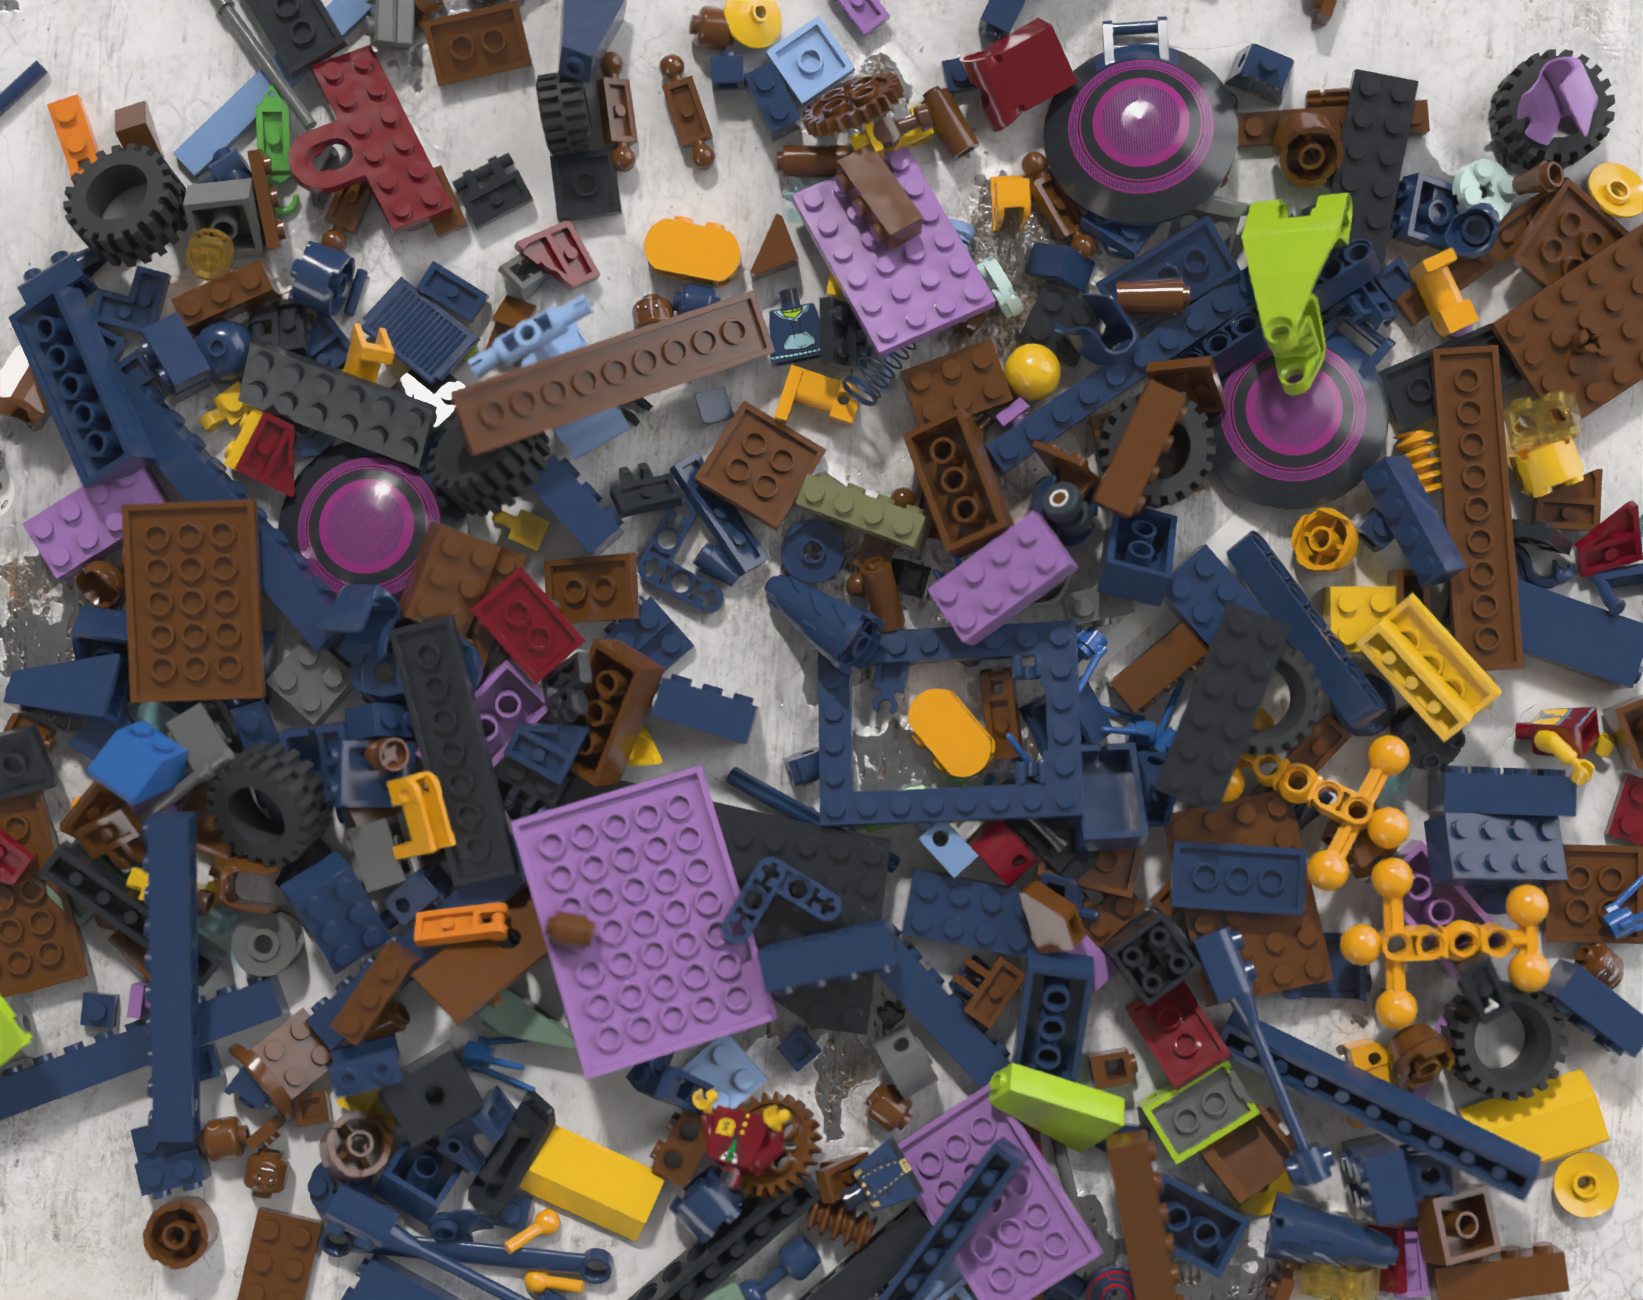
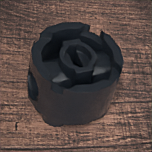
[1389,703,1466,772]

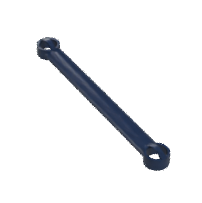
[320,1229,614,1284]

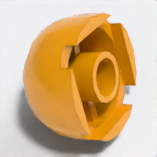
[1291,507,1359,574]

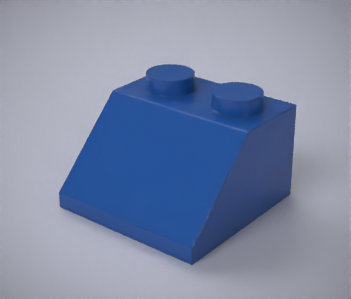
[87,720,188,805]

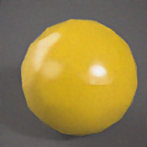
[1004,344,1061,401]

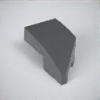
[311,145,339,211]

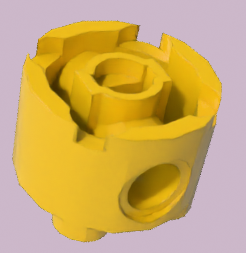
[1508,434,1584,498]

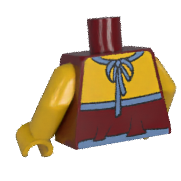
[1515,707,1615,786]

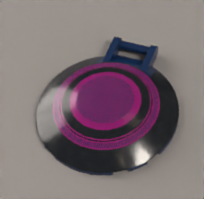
[1043,16,1238,226]
[1199,309,1396,510]
[278,428,470,623]

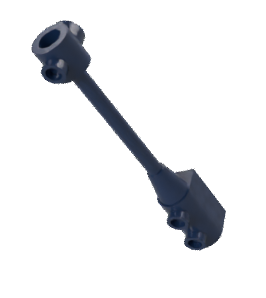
[18,147,252,304]
[1190,926,1336,1187]
[322,1182,568,1300]

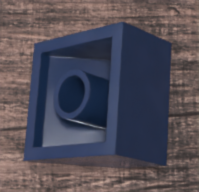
[1018,675,1112,754]
[373,1137,463,1226]

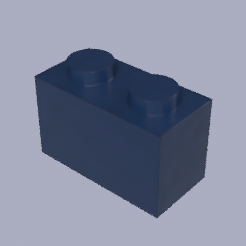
[743,61,801,142]
[345,703,416,741]

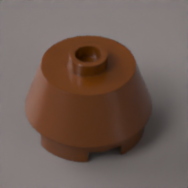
[1388,1023,1455,1089]

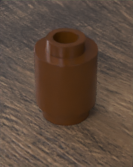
[544,910,596,949]

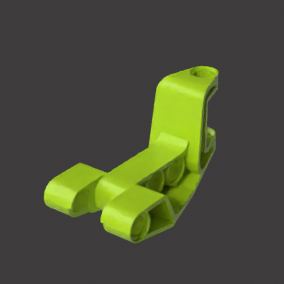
[1242,193,1353,396]

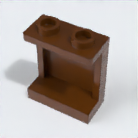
[1198,1103,1296,1207]

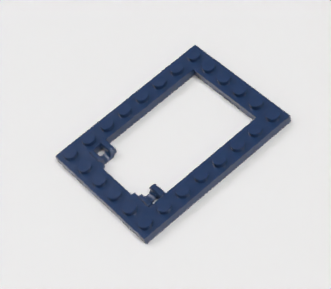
[817,620,1085,827]

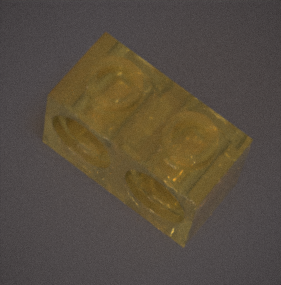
[1503,390,1584,450]
[1301,1262,1380,1300]

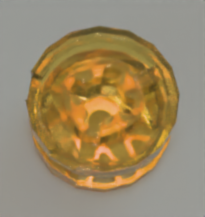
[185,228,234,281]

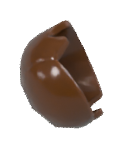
[74,560,126,609]

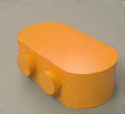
[644,216,741,287]
[908,689,996,777]

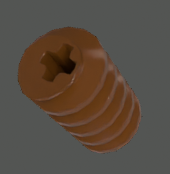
[806,1190,878,1253]

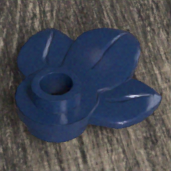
[428,1209,494,1242]

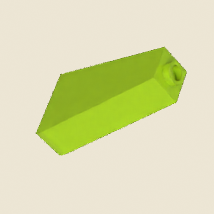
[989,1063,1125,1153]

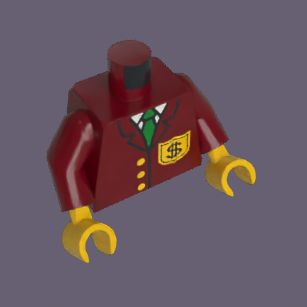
[692,1089,790,1190]

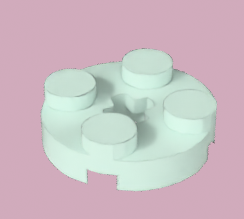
[1452,158,1514,220]
[976,255,1025,319]

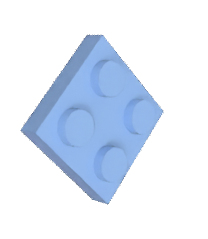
[766,16,855,107]
[680,1034,768,1109]

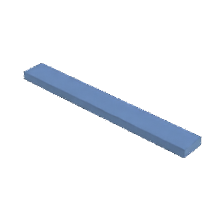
[173,0,371,179]

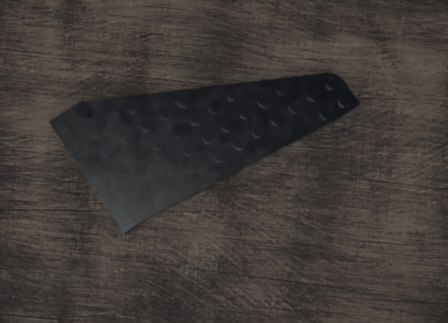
[504,770,891,1035]

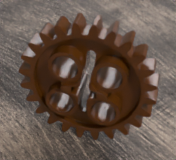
[801,71,904,138]
[721,1091,823,1200]

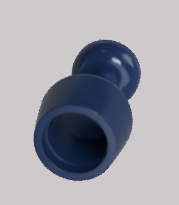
[740,1235,822,1300]

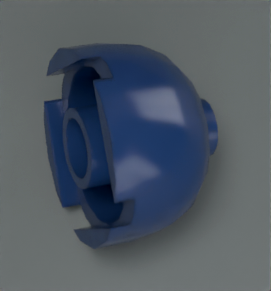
[194,320,252,385]

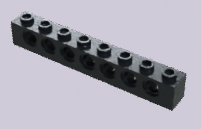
[627,1175,821,1300]

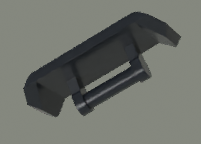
[991,767,1101,882]
[468,1091,556,1217]

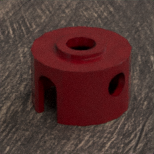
[965,820,1037,888]

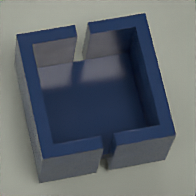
[139,312,211,403]
[278,721,348,788]

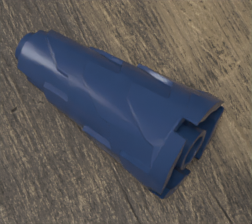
[764,574,884,674]
[1264,1191,1398,1269]

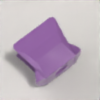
[1517,57,1598,145]

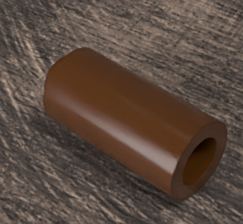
[921,86,979,161]
[777,145,848,178]
[1117,280,1190,315]
[859,556,905,632]

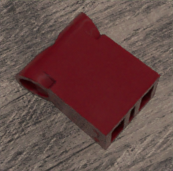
[959,18,1078,132]

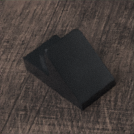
[1455,951,1513,1025]

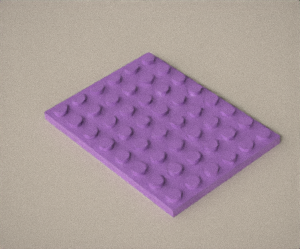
[510,765,778,1080]

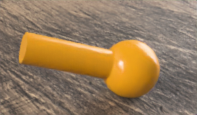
[503,1209,560,1254]
[524,1270,585,1294]

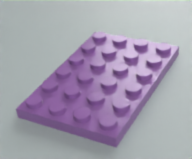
[791,147,996,358]
[898,1084,1103,1300]

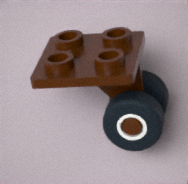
[1032,440,1101,537]

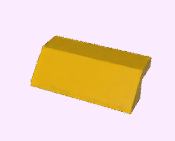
[1355,593,1502,742]
[1459,1068,1610,1165]
[519,1125,666,1242]

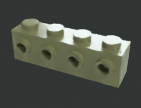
[795,472,933,554]

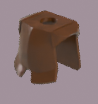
[0,346,51,432]
[1321,802,1399,879]
[216,854,288,914]

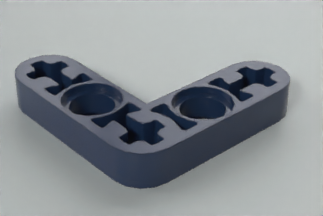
[638,497,724,613]
[720,857,841,944]

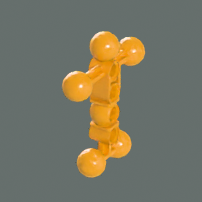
[1222,708,1410,891]
[1340,857,1551,1030]

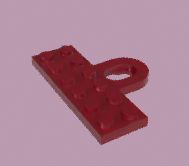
[288,45,453,235]

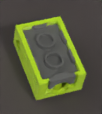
[1137,1060,1260,1165]

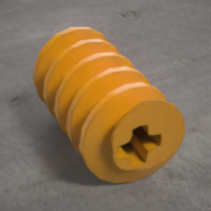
[1392,430,1441,496]

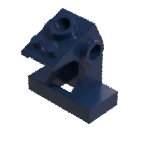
[626,1052,714,1116]
[436,1085,517,1175]

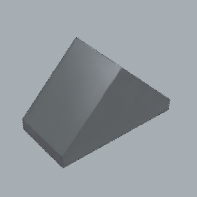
[498,254,551,301]

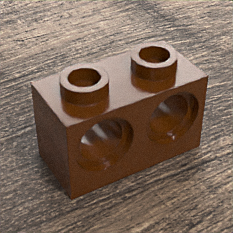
[649,1109,707,1188]

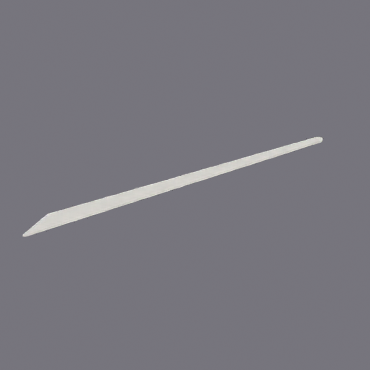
[962,501,1273,783]

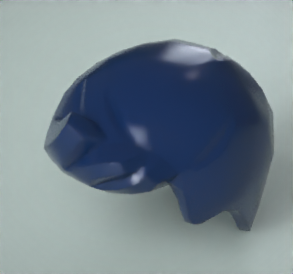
[1444,203,1500,260]

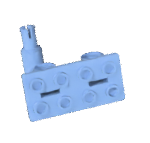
[468,294,630,459]

